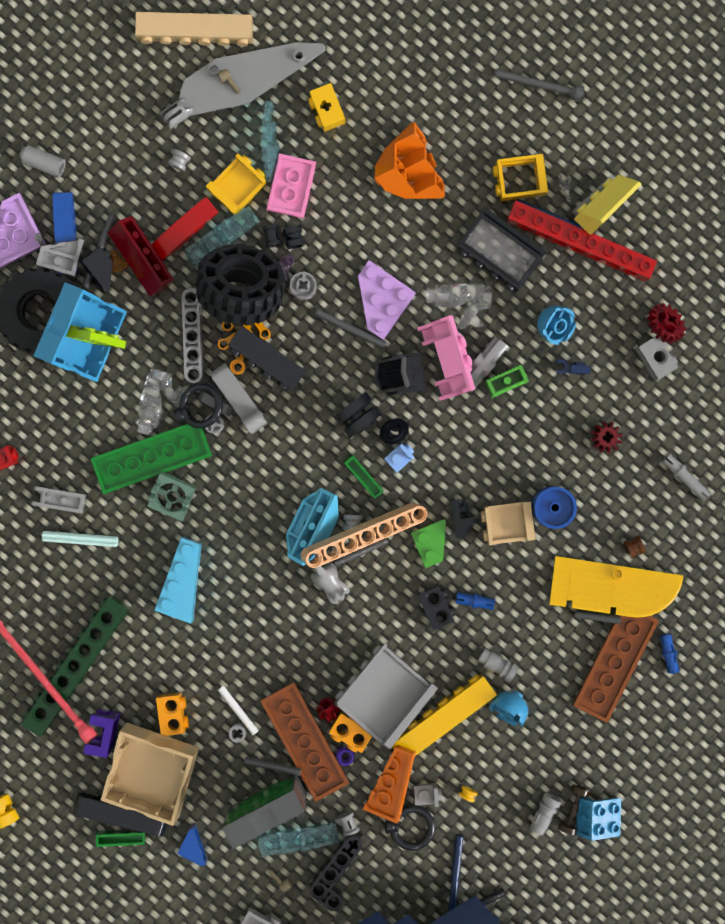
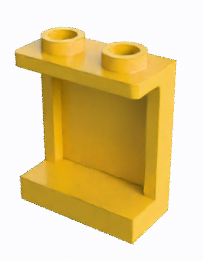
[206,153,267,216]

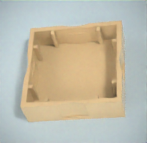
[101,723,199,826]

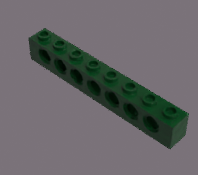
[21,595,131,737]

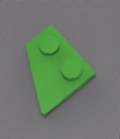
[411,519,446,568]

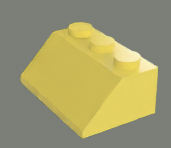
[574,174,642,235]

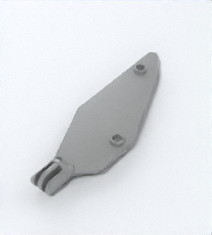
[159,42,325,129]

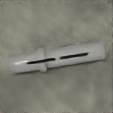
[661,453,711,501]

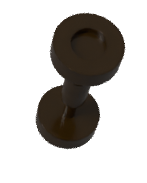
[558,784,590,835]

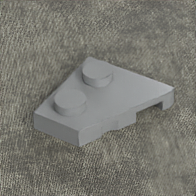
[36,239,85,276]

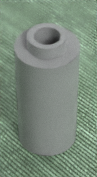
[20,145,66,178]

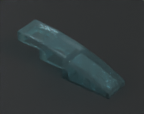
[261,100,280,184]
[184,206,260,267]
[257,823,339,857]

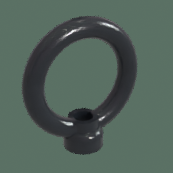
[174,383,223,428]
[385,805,435,851]

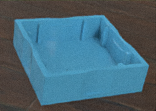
[33,282,127,382]

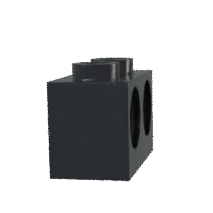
[417,584,456,631]

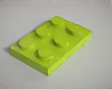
[65,325,126,349]

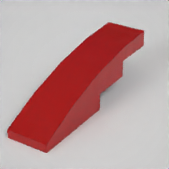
[151,197,219,262]

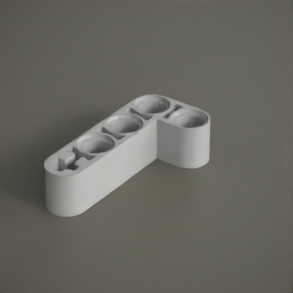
[209,363,268,434]

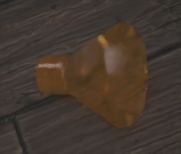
[110,251,128,273]

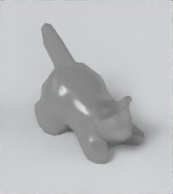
[311,562,350,604]

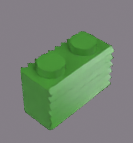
[484,365,529,398]

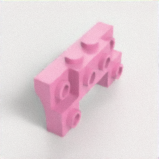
[417,315,476,401]

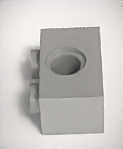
[635,336,678,381]

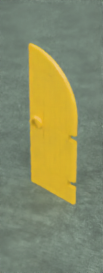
[549,556,683,617]

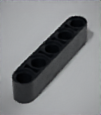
[73,792,167,836]

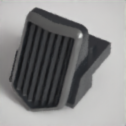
[374,352,426,396]

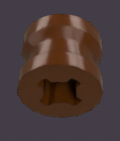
[623,535,646,559]

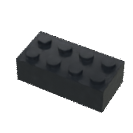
[228,326,306,391]

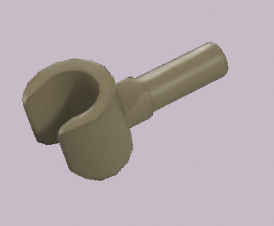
[218,69,240,94]
[268,869,293,892]

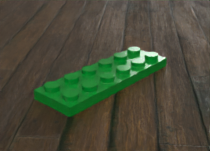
[90,420,213,495]

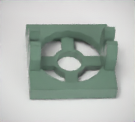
[147,471,197,522]

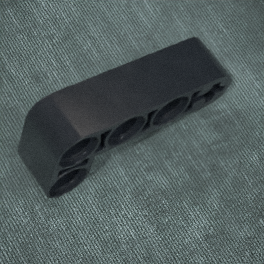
[310,832,362,911]

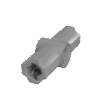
[470,337,508,392]

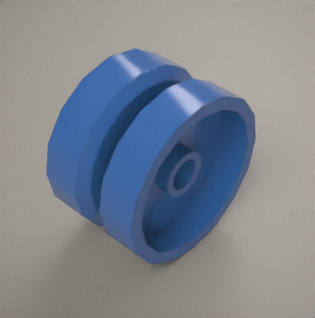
[531,486,577,529]

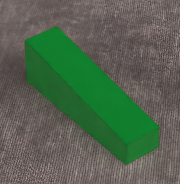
[343,454,384,499]
[96,831,145,847]

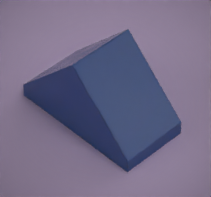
[177,823,207,866]

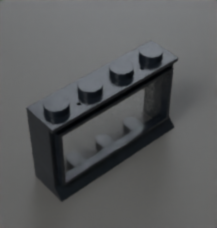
[456,207,547,292]

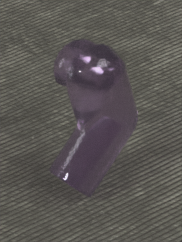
[279,255,294,283]

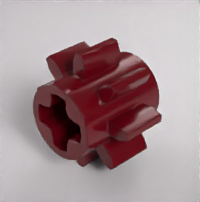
[316,697,341,722]

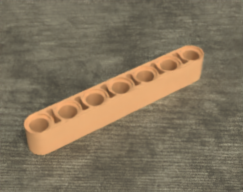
[301,503,428,568]

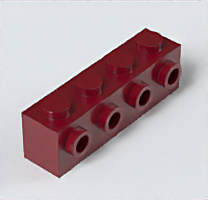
[108,216,174,297]

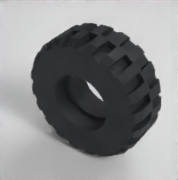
[195,244,286,326]
[0,267,77,355]

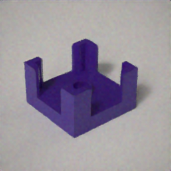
[83,708,121,758]

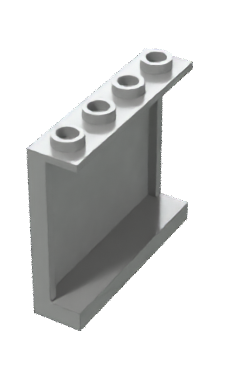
[334,643,438,749]

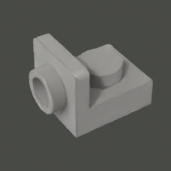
[414,783,442,807]

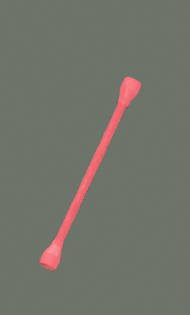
[0,620,98,744]

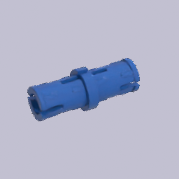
[455,592,495,610]
[659,633,680,674]

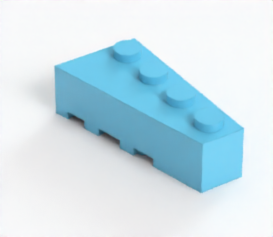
[154,537,202,624]

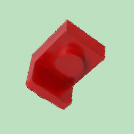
[0,445,19,470]

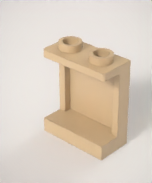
[480,501,535,546]

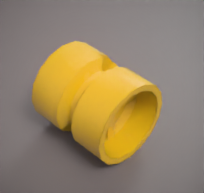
[0,793,20,829]

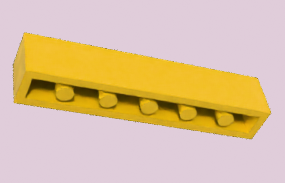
[392,674,497,756]

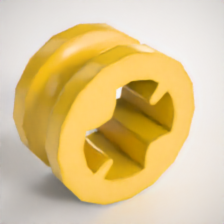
[458,785,478,802]

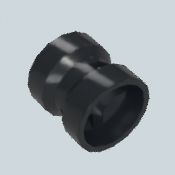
[283,225,305,249]

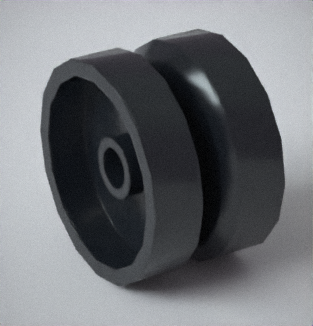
[333,392,383,439]

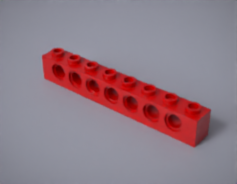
[505,201,657,282]

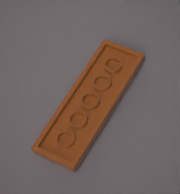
[572,615,659,723]
[260,682,349,802]

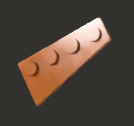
[362,745,416,824]

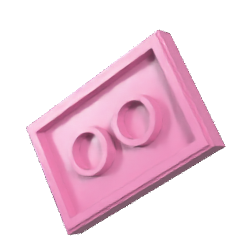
[266,153,316,219]

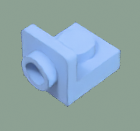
[384,443,414,473]

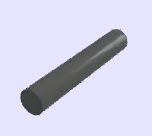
[575,610,621,624]

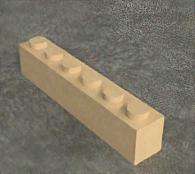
[135,12,253,46]

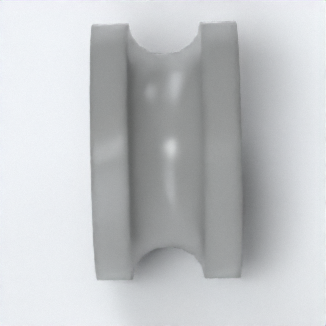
[229,724,247,743]

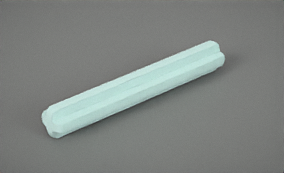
[42,531,119,547]

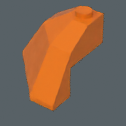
[374,122,445,199]

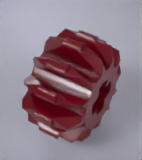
[590,421,623,453]

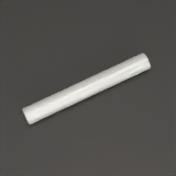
[218,685,259,735]

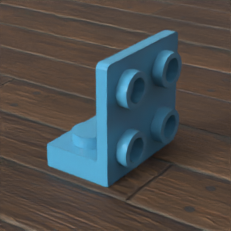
[576,796,621,841]

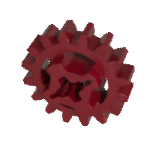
[647,303,686,344]

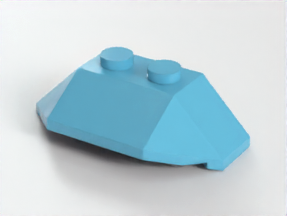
[286,488,339,566]

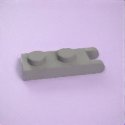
[31,486,86,514]

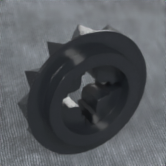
[379,418,410,447]

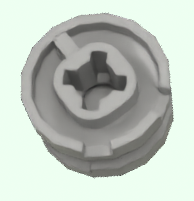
[290,272,317,300]

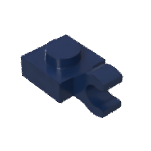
[555,359,591,375]

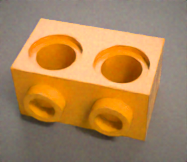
[156,692,189,736]
[329,711,372,753]

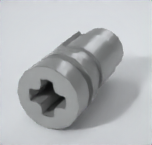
[477,648,519,683]
[530,792,562,835]

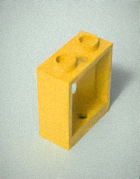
[493,154,548,202]

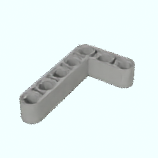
[182,288,204,384]

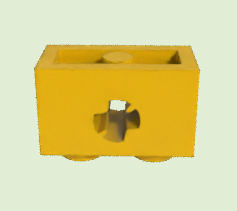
[308,83,345,132]

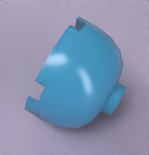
[537,305,576,345]
[489,690,528,727]

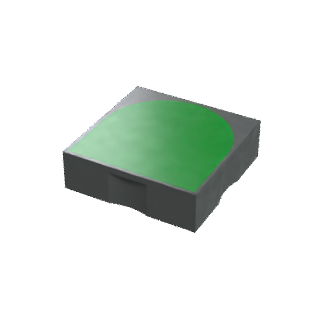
[222,774,307,849]

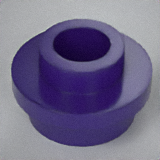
[336,746,355,766]

